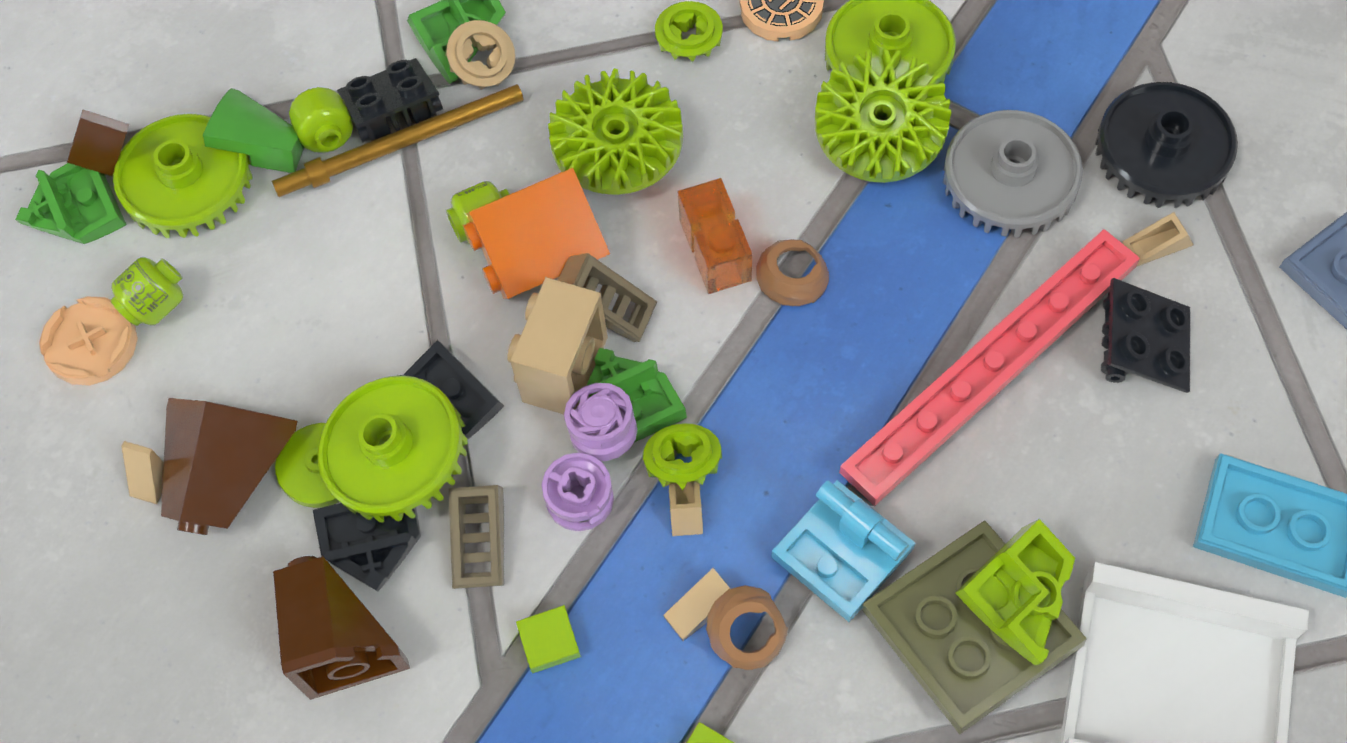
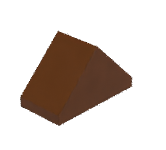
[67,109,129,176]

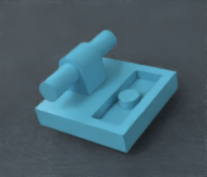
[771,480,916,622]

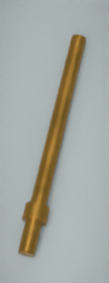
[272,84,524,197]

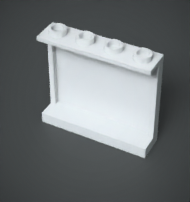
[1060,562,1309,743]

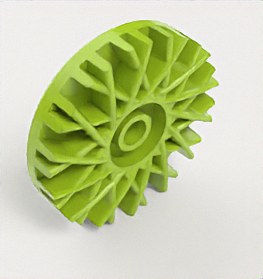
[825,0,956,84]
[814,50,951,183]
[548,68,683,195]
[113,114,253,238]
[318,376,468,523]

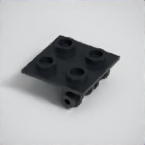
[337,58,443,143]
[1101,278,1190,393]

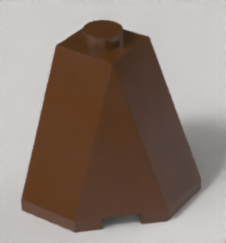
[161,398,298,535]
[273,556,410,700]

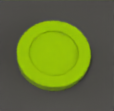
[275,423,340,508]

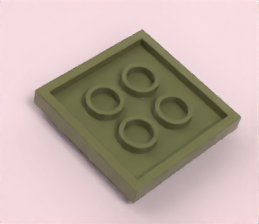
[862,520,1087,734]

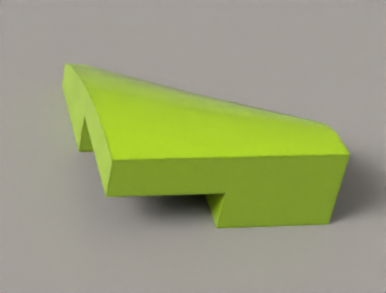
[955,519,1075,666]

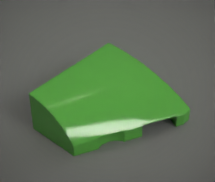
[407,0,506,84]
[203,88,304,173]

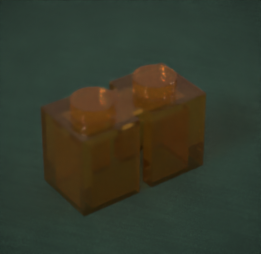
[677,178,752,294]

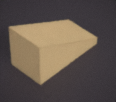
[1122,212,1194,266]
[121,441,164,504]
[669,481,703,536]
[663,568,730,641]

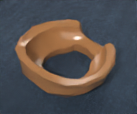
[756,239,829,306]
[706,585,788,670]

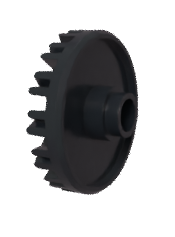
[1095,82,1238,208]

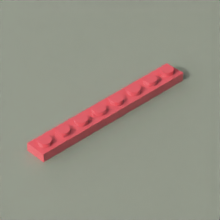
[839,229,1140,507]

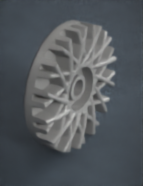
[943,110,1083,238]

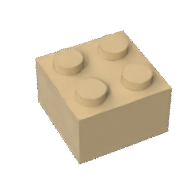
[507,277,608,415]

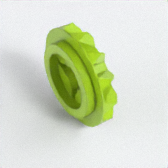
[655,1,723,62]
[643,423,722,490]

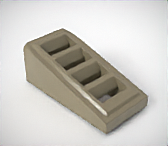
[558,253,657,342]
[448,485,504,589]

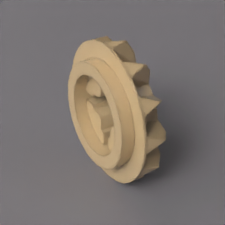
[445,20,515,90]

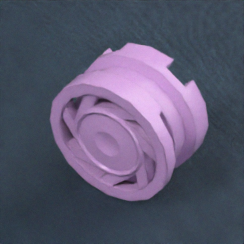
[564,383,637,461]
[542,453,614,531]

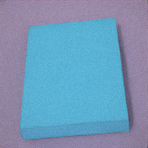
[1193,453,1347,598]

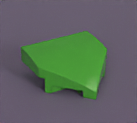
[15,163,127,244]
[579,348,687,443]

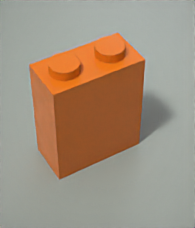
[463,168,610,299]

